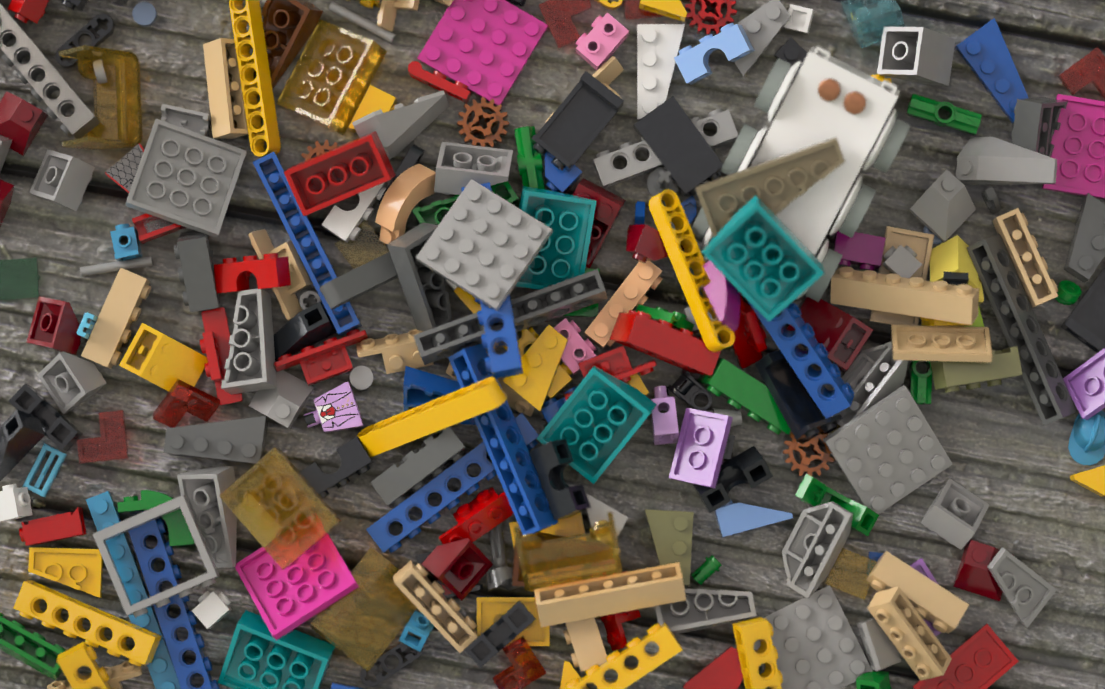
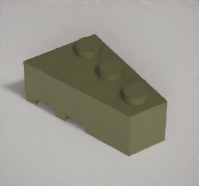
[930,346,1023,393]
[644,509,694,585]

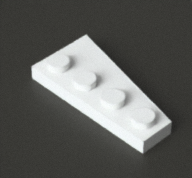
[637,24,685,120]

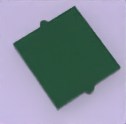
[0,258,41,300]

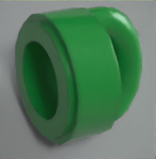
[1055,280,1082,305]

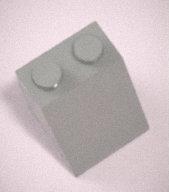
[877,27,956,86]

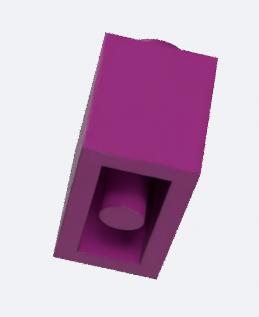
[833,230,886,271]

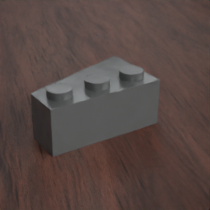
[1011,97,1068,157]
[1064,193,1105,283]
[174,231,220,312]

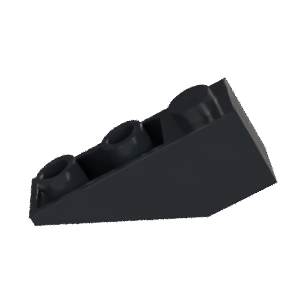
[274,302,337,362]
[0,409,45,481]

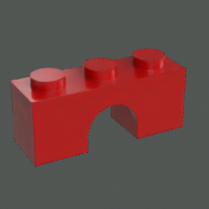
[214,253,291,293]

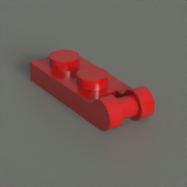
[408,61,471,104]

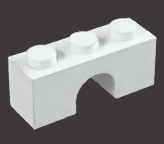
[322,182,387,243]

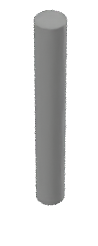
[329,1,396,43]
[80,256,153,276]

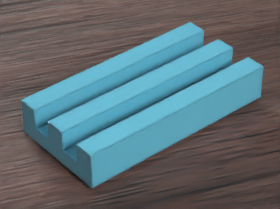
[77,312,98,340]
[22,443,67,497]

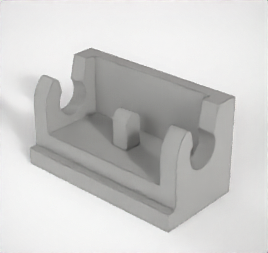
[161,104,211,137]

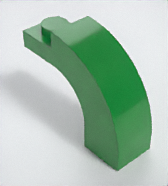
[795,474,879,536]
[117,490,195,547]

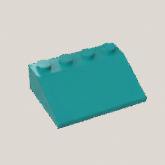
[515,186,597,290]
[702,195,825,322]
[537,366,657,484]
[218,610,336,689]

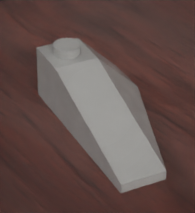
[352,91,450,160]
[956,136,1057,185]
[177,466,237,568]

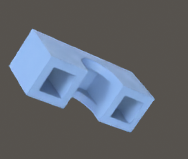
[674,23,754,84]

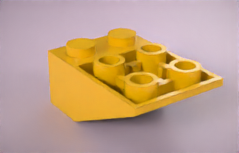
[119,323,208,401]

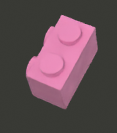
[576,12,629,70]
[554,318,597,375]

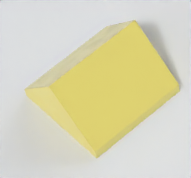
[929,235,979,289]

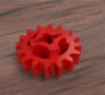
[685,0,737,36]

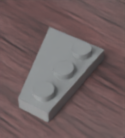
[734,0,791,77]
[987,547,1057,628]

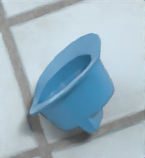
[1068,410,1105,465]

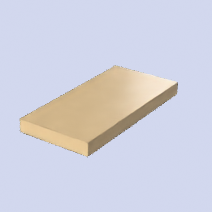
[869,226,934,325]
[891,325,992,362]

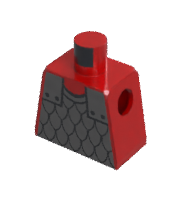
[105,143,145,193]

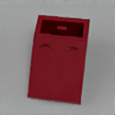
[573,178,626,268]
[787,297,873,373]

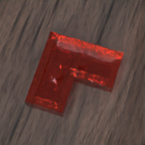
[538,0,592,49]
[1058,47,1105,99]
[153,379,220,428]
[77,410,129,464]
[492,636,546,689]

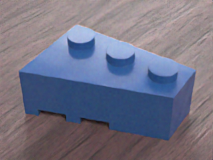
[403,366,476,425]

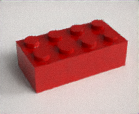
[284,131,396,217]
[609,310,721,376]

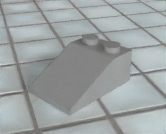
[434,142,513,195]

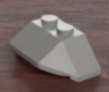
[831,341,909,427]
[782,502,853,598]

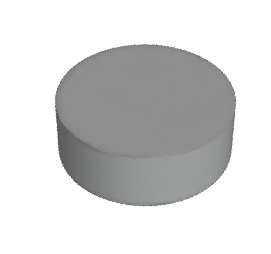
[93,59,108,84]
[349,366,374,390]

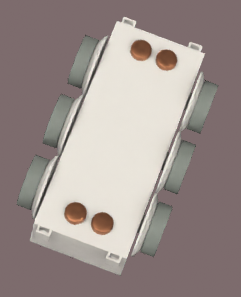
[691,46,911,302]

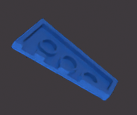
[955,18,1029,124]

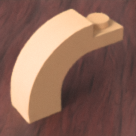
[375,164,436,244]

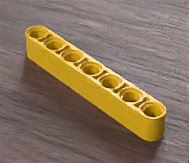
[229,0,281,156]
[649,189,735,352]
[357,377,507,457]

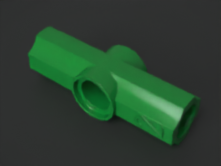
[906,94,982,135]
[514,126,545,189]
[909,360,932,405]

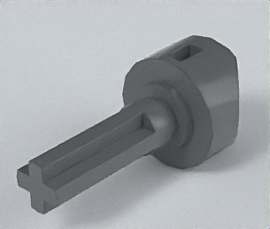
[647,167,679,202]
[486,523,520,591]

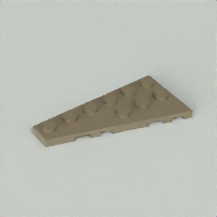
[696,137,845,238]

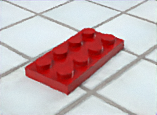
[912,624,1019,689]

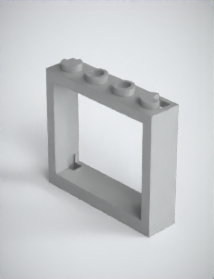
[93,495,220,618]

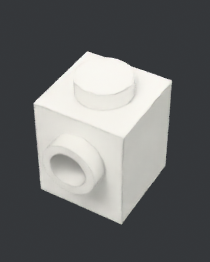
[0,484,33,522]
[192,591,232,629]

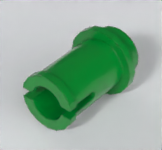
[691,555,722,585]

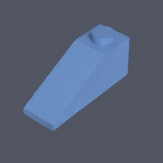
[714,500,793,537]

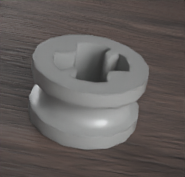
[299,291,322,310]

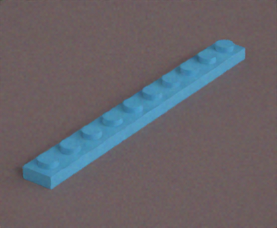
[86,491,181,689]

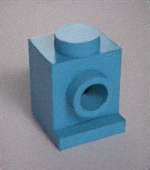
[110,223,142,261]
[399,610,434,652]

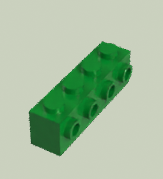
[0,613,67,681]

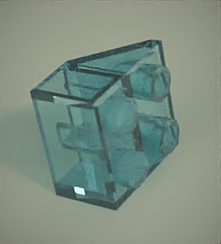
[840,0,905,48]

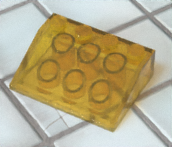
[276,19,387,136]
[219,447,342,570]
[310,547,417,672]

